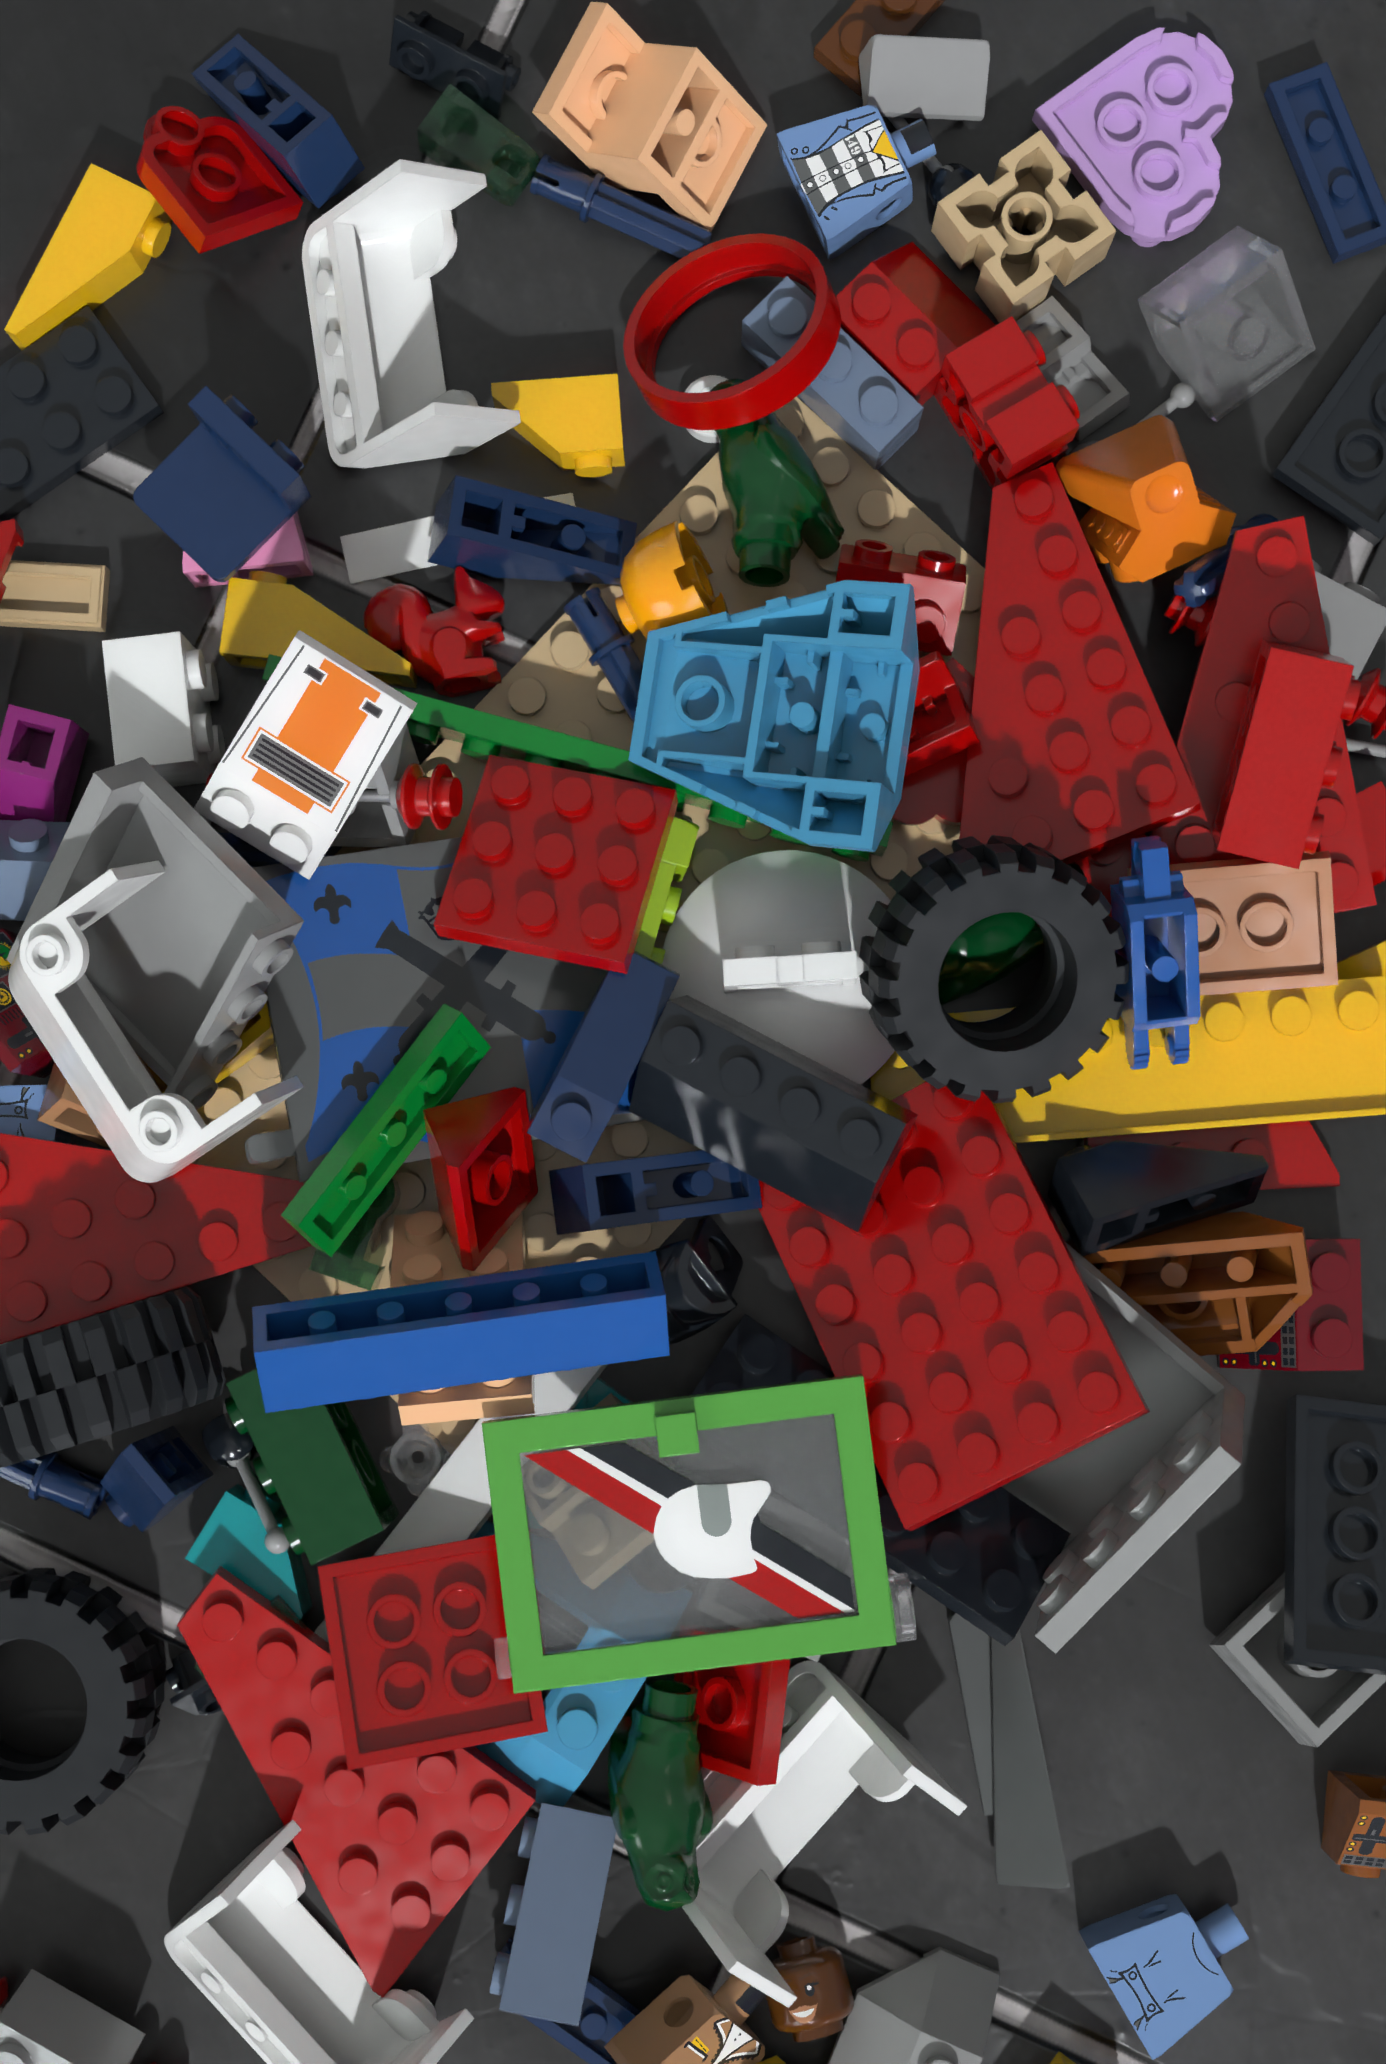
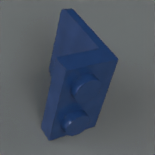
[133,386,312,582]

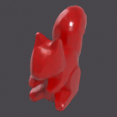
[364,566,505,698]

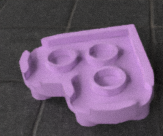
[1032,28,1234,247]

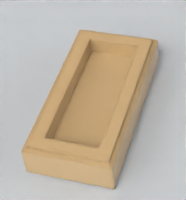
[0,560,110,632]

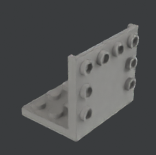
[1001,1242,1245,1654]

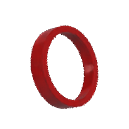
[623,233,841,430]

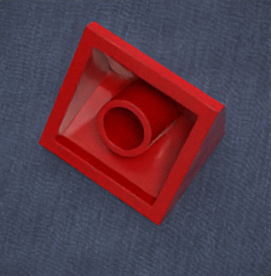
[423,1087,538,1271]

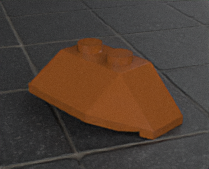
[1066,1211,1313,1356]

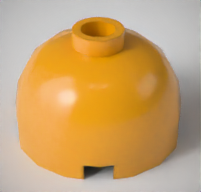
[615,520,729,639]

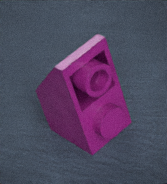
[0,704,89,822]

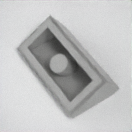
[858,34,990,121]

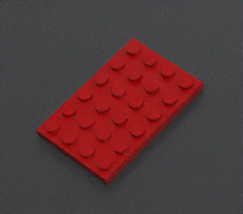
[758,1082,1150,1531]

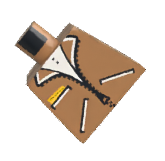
[604,1974,767,2064]

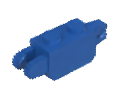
[1110,836,1201,1070]

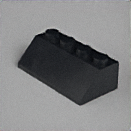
[629,995,918,1232]

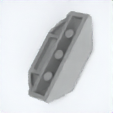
[827,1946,1001,2064]

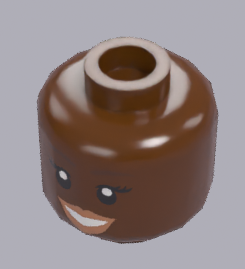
[766,1935,854,2042]

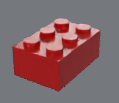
[1211,639,1361,869]

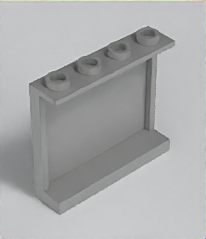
[7,757,304,1110]

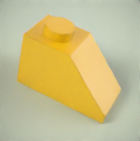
[491,374,625,477]

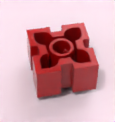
[934,316,1080,490]

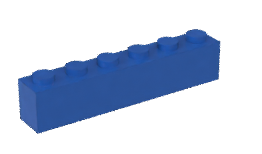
[252,1251,670,1413]

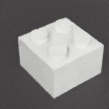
[102,631,226,787]

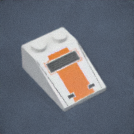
[194,630,418,880]

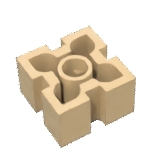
[931,130,1116,323]

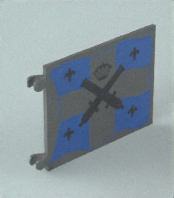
[244,837,662,1182]

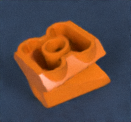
[1055,415,1236,583]

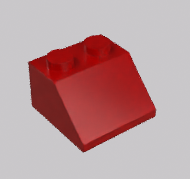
[836,242,995,406]

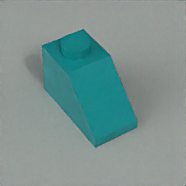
[185,1484,312,1622]

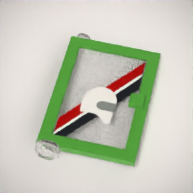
[482,1374,916,1694]

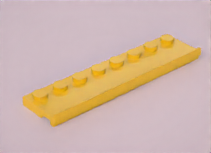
[870,976,1386,1143]

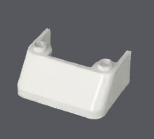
[302,159,521,469]
[8,860,304,1183]
[682,1661,967,2008]
[164,1820,474,2064]

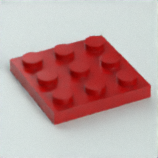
[433,755,678,974]
[317,1535,548,1770]

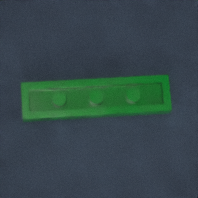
[281,1004,491,1257]

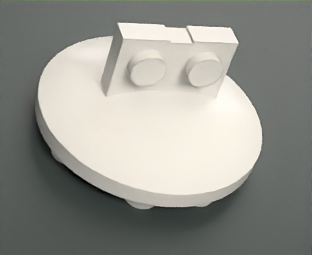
[662,850,895,1085]

